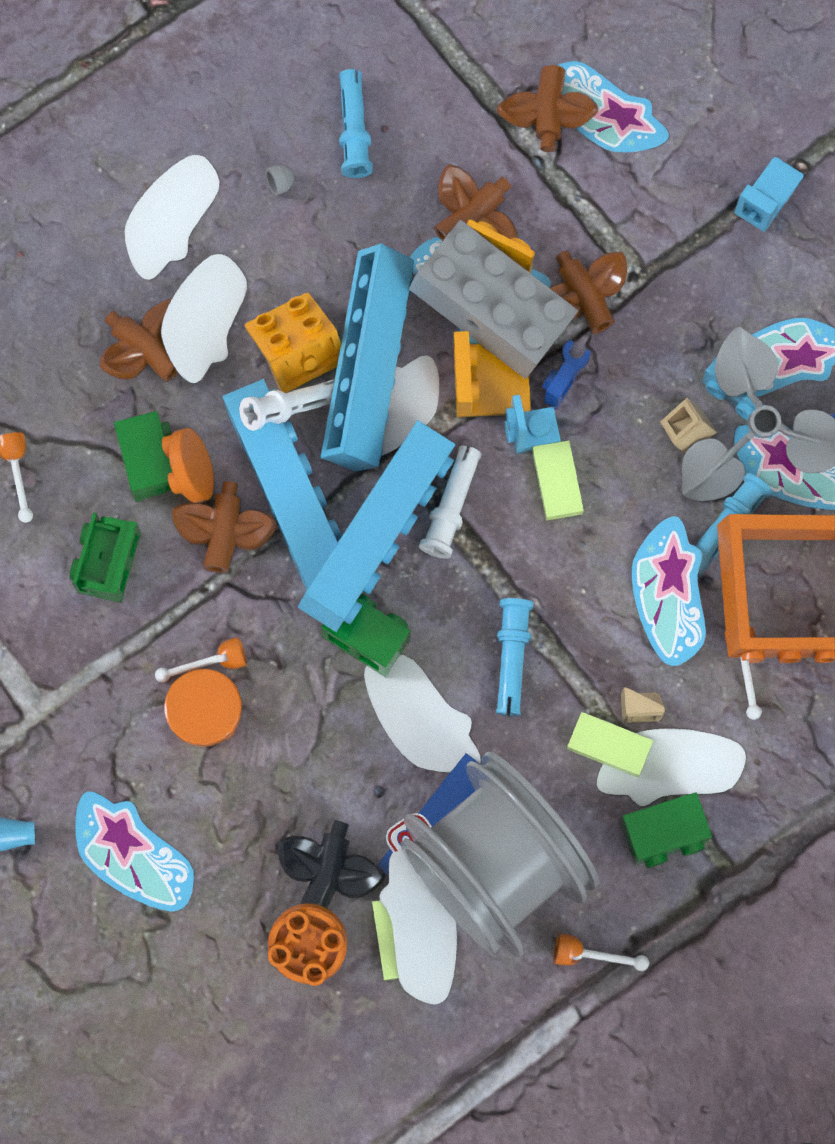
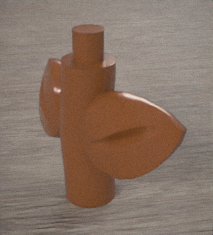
[497,65,599,152]
[434,164,518,241]
[549,251,627,334]
[100,298,178,382]
[172,481,277,573]

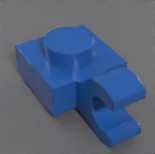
[542,340,590,410]

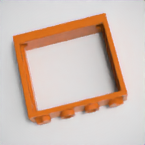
[717,514,835,663]

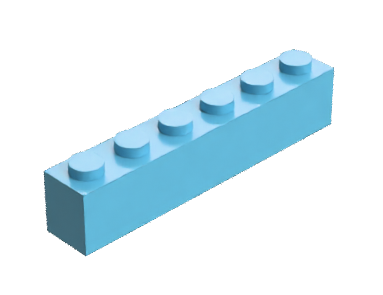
[321,244,414,472]
[222,379,342,590]
[297,420,455,632]

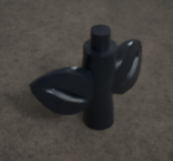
[278,820,385,909]

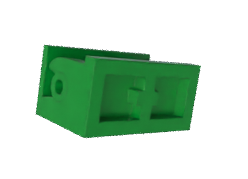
[114,411,172,502]
[69,512,141,603]
[321,593,411,678]
[619,792,712,868]

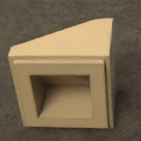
[660,398,717,454]
[621,687,665,723]

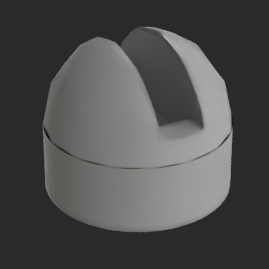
[265,164,295,196]

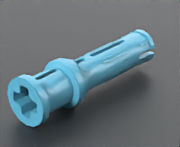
[339,69,373,178]
[696,473,773,577]
[496,598,534,716]

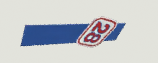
[377,753,480,876]

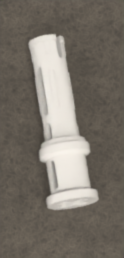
[239,379,335,431]
[419,446,482,559]

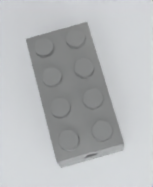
[409,219,578,379]

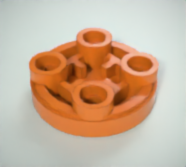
[162,427,214,503]
[164,669,242,747]
[268,903,348,986]

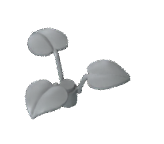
[681,327,835,501]

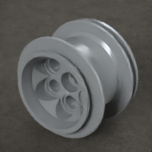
[400,752,600,957]

